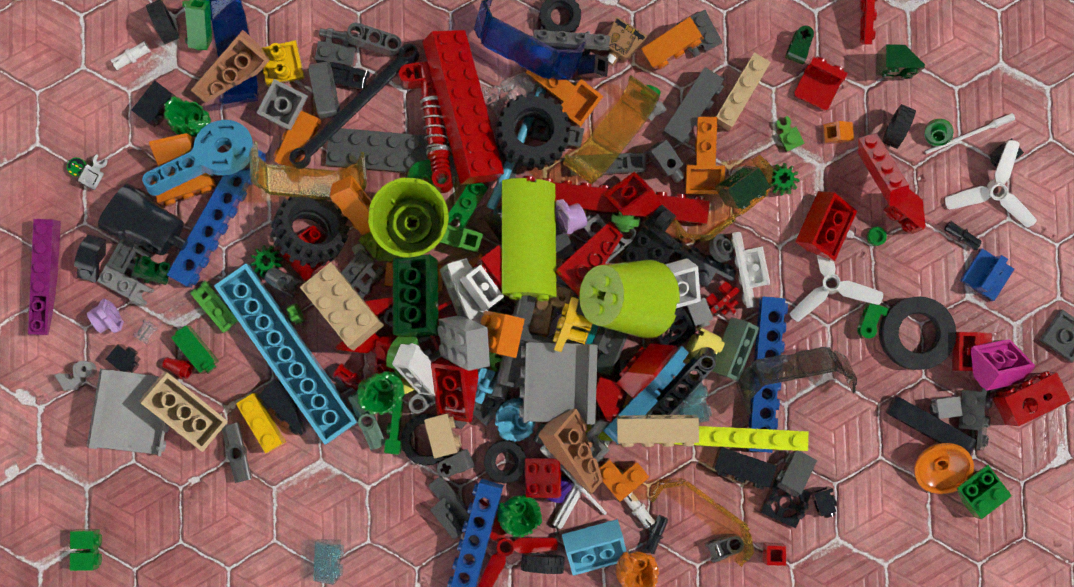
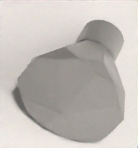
[646,99,666,121]

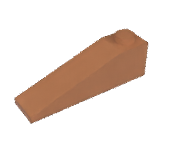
[191,30,270,103]
[538,408,603,494]

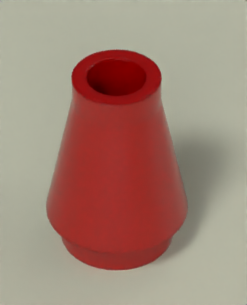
[162,357,193,379]

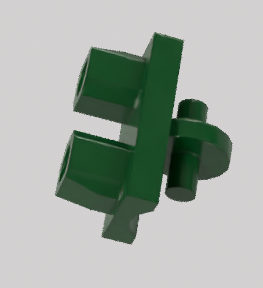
[132,256,171,285]

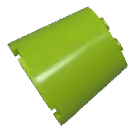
[368,178,449,257]
[580,260,680,338]

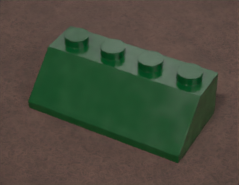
[393,254,439,337]

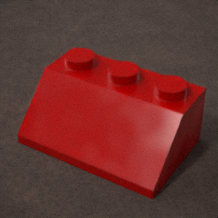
[795,191,857,261]
[617,343,678,399]

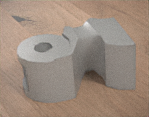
[55,361,97,391]

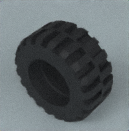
[495,93,571,171]

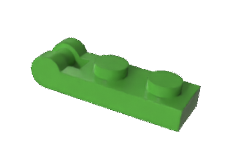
[190,280,239,333]

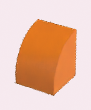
[823,121,854,143]

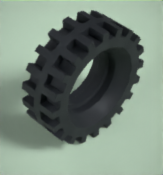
[271,191,350,267]

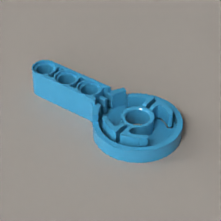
[142,120,254,196]
[603,346,689,444]

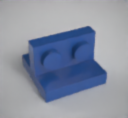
[960,248,1014,301]

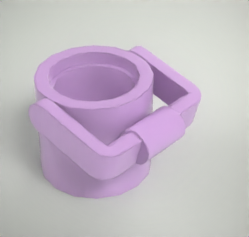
[555,199,587,235]
[87,298,124,333]

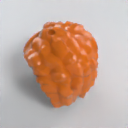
[615,551,659,587]

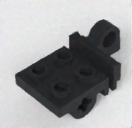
[620,204,680,265]

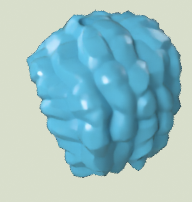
[495,398,536,442]

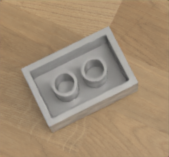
[438,315,490,371]

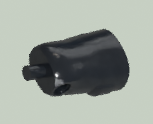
[98,183,188,255]

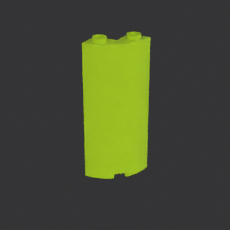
[502,178,556,301]

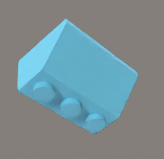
[562,519,627,576]

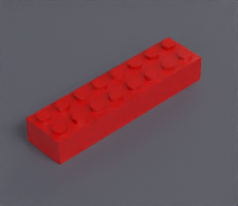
[422,30,504,185]

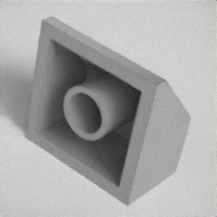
[257,79,308,130]

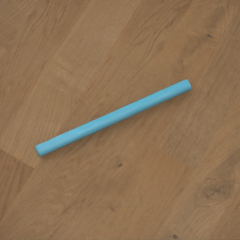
[487,87,546,210]

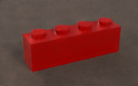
[858,133,909,206]

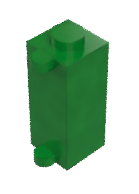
[182,0,212,50]
[171,325,219,374]

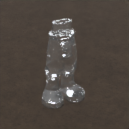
[481,71,541,120]

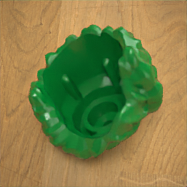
[164,96,211,137]
[357,371,405,415]
[497,494,542,538]

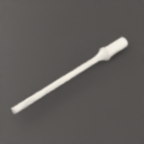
[925,113,1015,154]
[540,445,607,515]

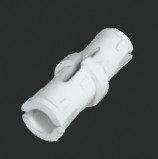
[111,41,151,70]
[623,492,655,529]

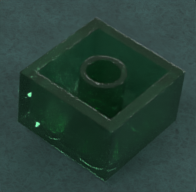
[715,165,771,209]

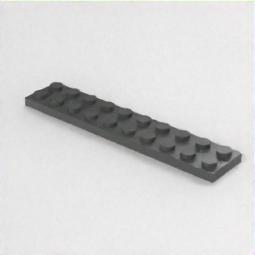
[326,128,517,181]

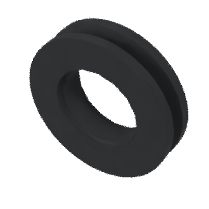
[879,296,956,370]

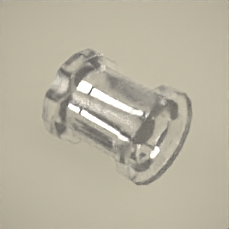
[133,319,159,344]

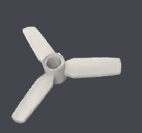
[945,140,1037,227]
[790,255,883,322]

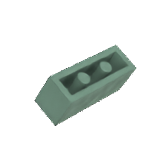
[712,317,759,381]

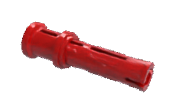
[331,363,361,391]

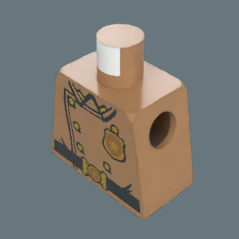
[606,17,647,66]

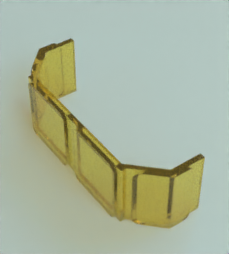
[563,75,659,184]
[249,141,367,200]
[670,154,773,242]
[648,478,754,567]

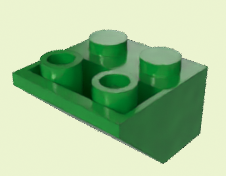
[957,464,1012,520]

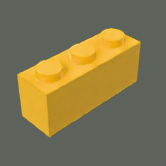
[236,393,286,454]

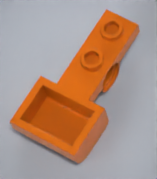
[525,57,603,128]
[684,117,725,194]

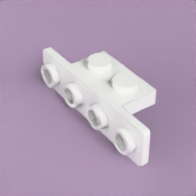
[731,232,770,308]

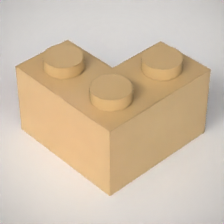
[424,413,462,458]

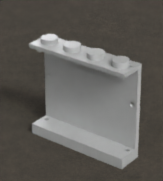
[519,342,597,424]
[86,368,169,456]

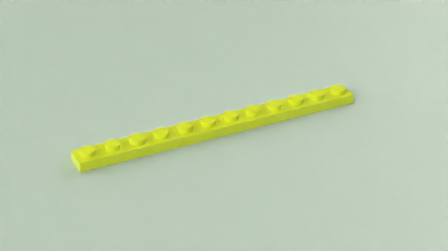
[585,424,809,451]

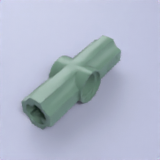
[348,392,385,450]

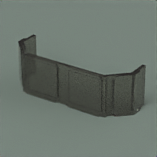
[736,347,857,414]

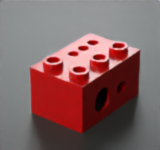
[992,371,1071,426]

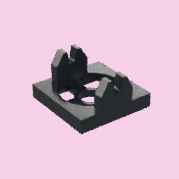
[654,307,697,347]
[760,477,811,528]

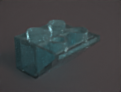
[679,382,712,423]
[313,539,344,585]

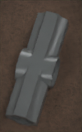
[222,422,252,483]

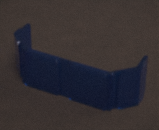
[209,0,259,107]
[474,0,586,80]

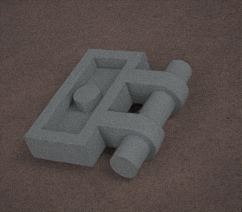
[677,10,723,58]
[315,28,358,67]
[107,239,153,280]
[341,249,386,299]

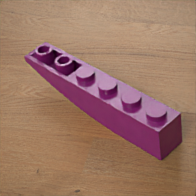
[28,219,61,335]

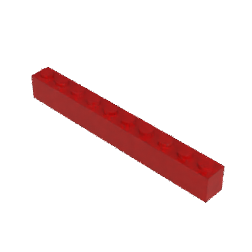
[523,176,710,226]

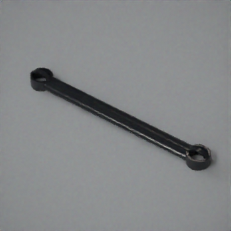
[289,44,420,169]

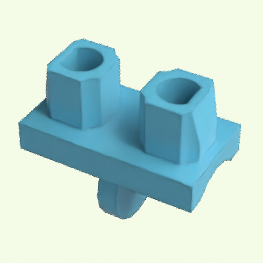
[475,368,495,404]

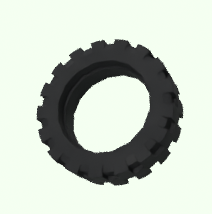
[401,414,447,466]

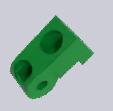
[857,302,888,339]

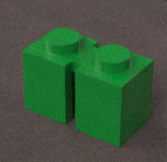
[70,529,102,571]

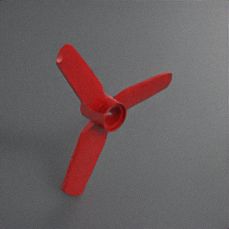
[477,500,558,587]

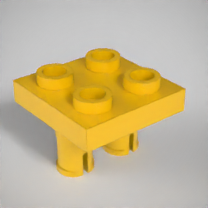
[262,40,305,87]
[553,297,592,352]

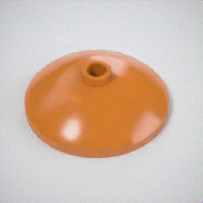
[914,443,974,494]

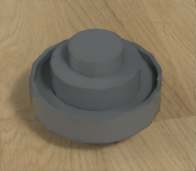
[709,234,734,262]

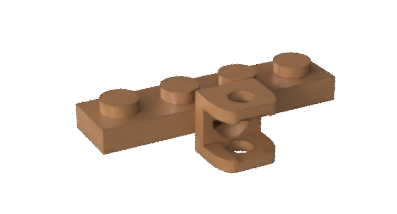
[529,258,576,336]

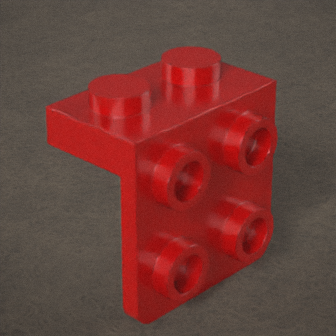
[794,57,848,111]
[525,457,561,498]

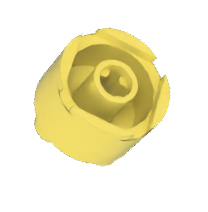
[683,327,725,364]

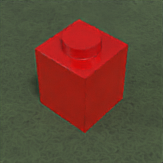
[763,543,786,566]

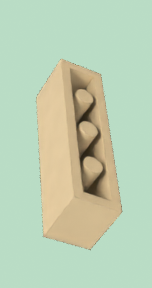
[716,52,771,131]

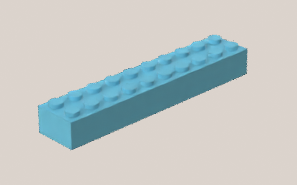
[214,264,358,445]

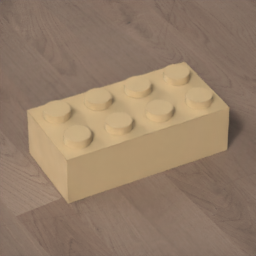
[300,262,384,351]
[138,371,228,452]
[617,415,699,447]

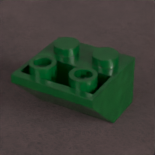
[876,44,925,79]

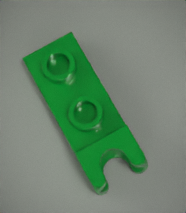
[448,183,489,231]
[384,400,404,455]

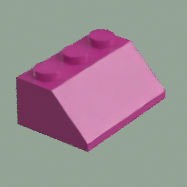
[971,339,1036,391]

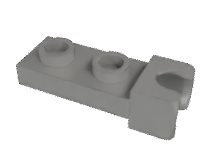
[97,265,154,306]

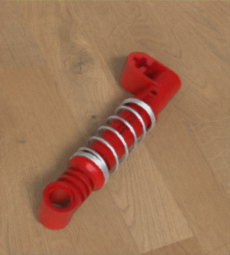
[399,61,453,193]

